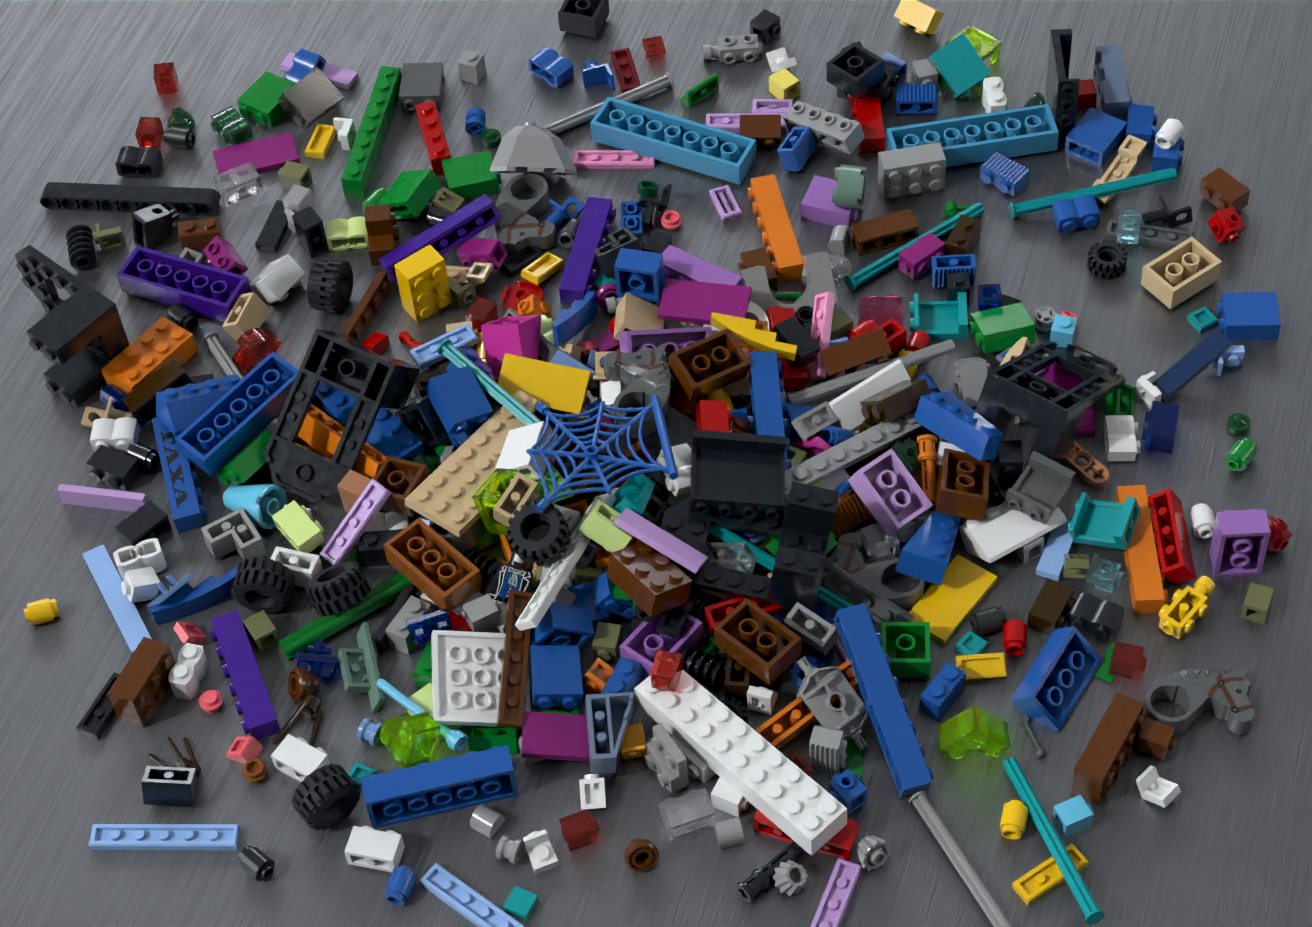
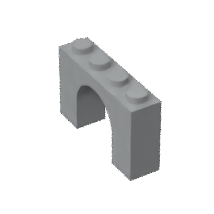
[740,251,838,313]

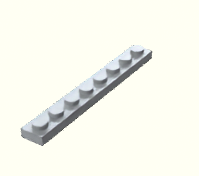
[785,409,925,499]

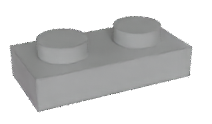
[791,401,839,441]

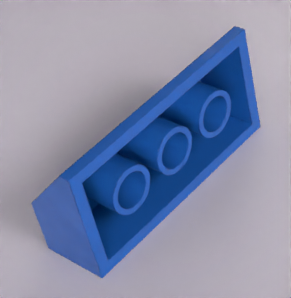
[156,375,241,436]
[1010,626,1103,731]

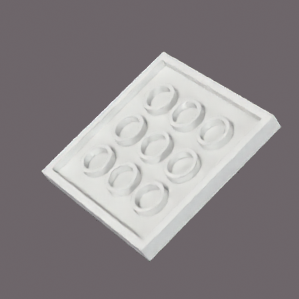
[431,630,531,727]

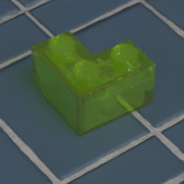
[938,706,1011,760]
[379,711,441,768]

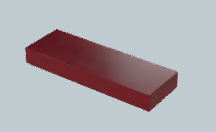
[610,48,641,93]

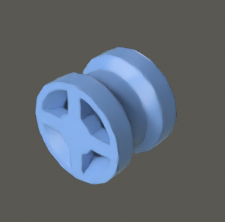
[357,717,386,747]

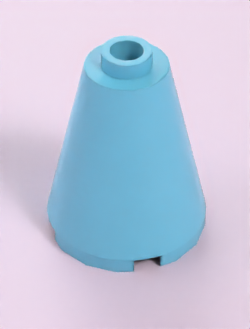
[223,484,287,529]

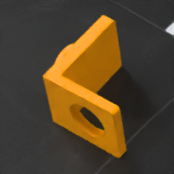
[621,723,647,760]

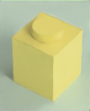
[769,68,800,99]

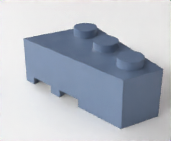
[1093,44,1132,117]
[585,692,635,774]

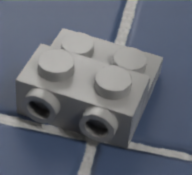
[644,723,689,794]

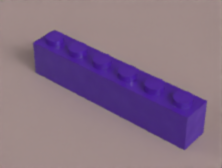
[378,194,502,284]
[559,197,616,304]
[209,609,280,741]

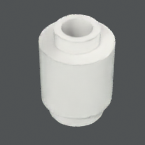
[1155,118,1184,149]
[1189,503,1215,539]

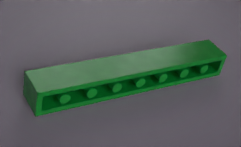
[341,66,402,198]

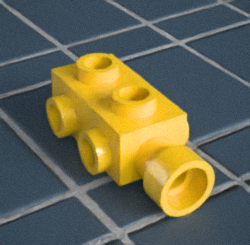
[1158,576,1216,639]

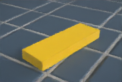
[1012,843,1089,906]

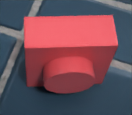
[173,622,207,645]

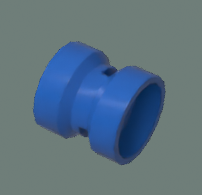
[465,107,486,136]

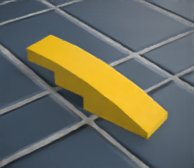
[711,312,797,361]

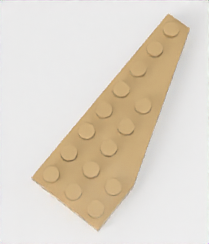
[405,390,537,538]

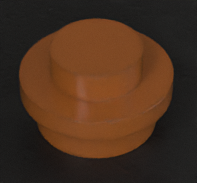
[242,759,267,783]

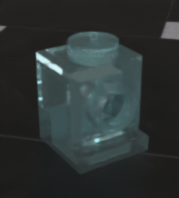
[1116,209,1141,244]
[1085,553,1124,593]

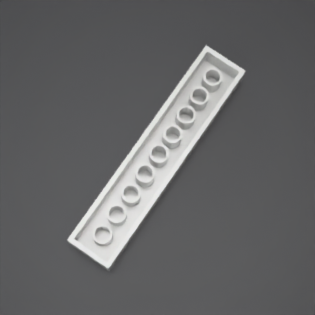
[634,659,847,856]

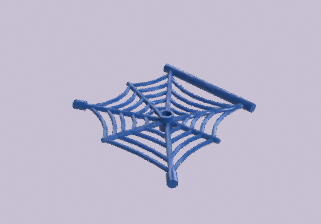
[526,395,678,513]

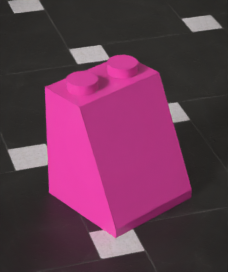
[481,315,542,378]

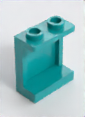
[927,33,991,99]
[909,292,968,340]
[612,469,655,516]
[1068,492,1141,550]

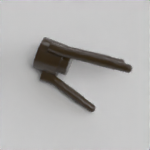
[272,695,323,745]
[147,736,201,778]

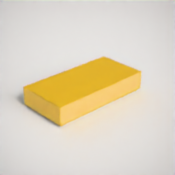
[305,124,336,159]
[521,252,564,285]
[955,652,1007,681]

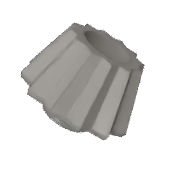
[856,835,892,871]
[773,860,808,896]

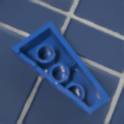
[913,391,1003,461]
[895,509,961,585]

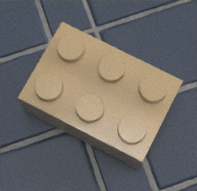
[1141,237,1222,309]

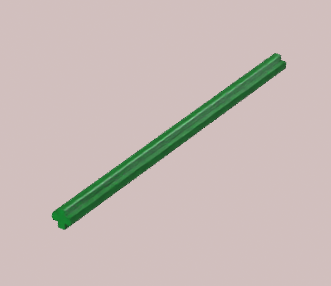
[278,469,596,660]

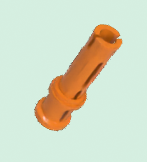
[917,434,938,505]

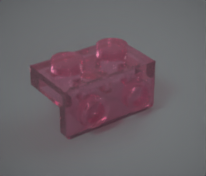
[859,294,903,326]

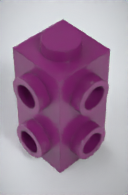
[899,232,945,279]
[203,235,248,275]
[456,239,508,269]

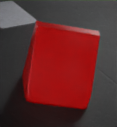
[361,332,390,354]

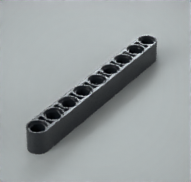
[40,182,221,216]

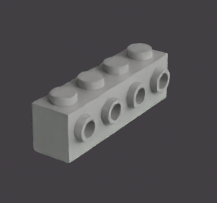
[783,100,865,154]

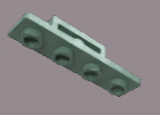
[338,622,386,713]

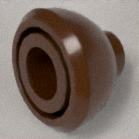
[288,668,319,701]
[624,838,659,872]

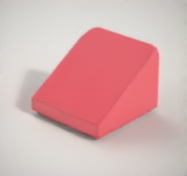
[226,736,263,764]

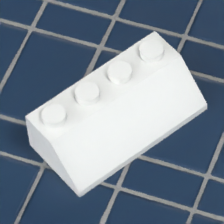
[829,359,911,436]
[958,501,1067,563]

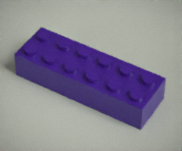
[117,246,252,322]

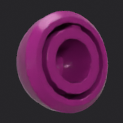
[596,282,620,311]

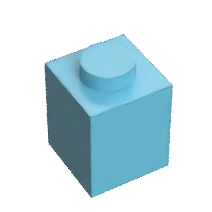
[1050,314,1077,348]
[1052,794,1094,839]

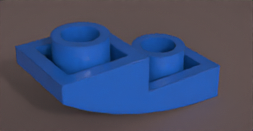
[621,201,643,235]

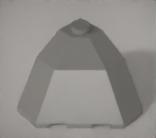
[490,122,577,175]

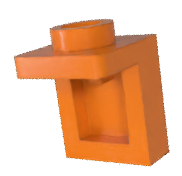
[518,294,551,318]
[582,657,613,694]

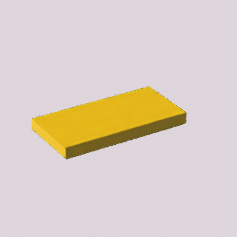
[498,353,592,414]
[909,555,997,645]

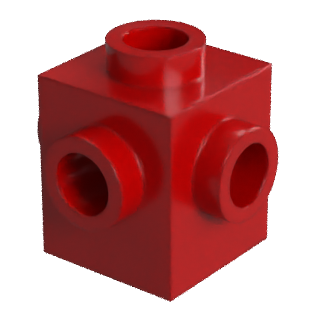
[1207,207,1246,243]
[1266,515,1293,552]

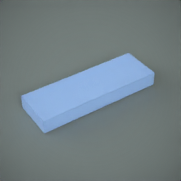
[410,323,479,370]
[1035,520,1074,581]

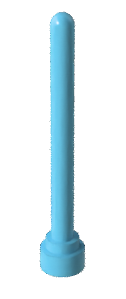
[376,679,468,752]

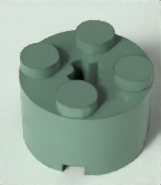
[832,164,867,209]

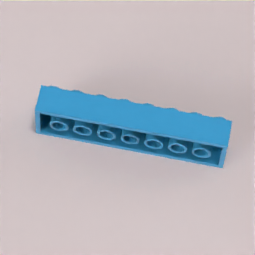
[590,97,757,185]
[886,104,1059,167]

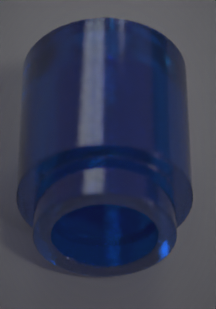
[100,384,129,412]

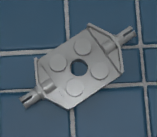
[796,656,869,751]

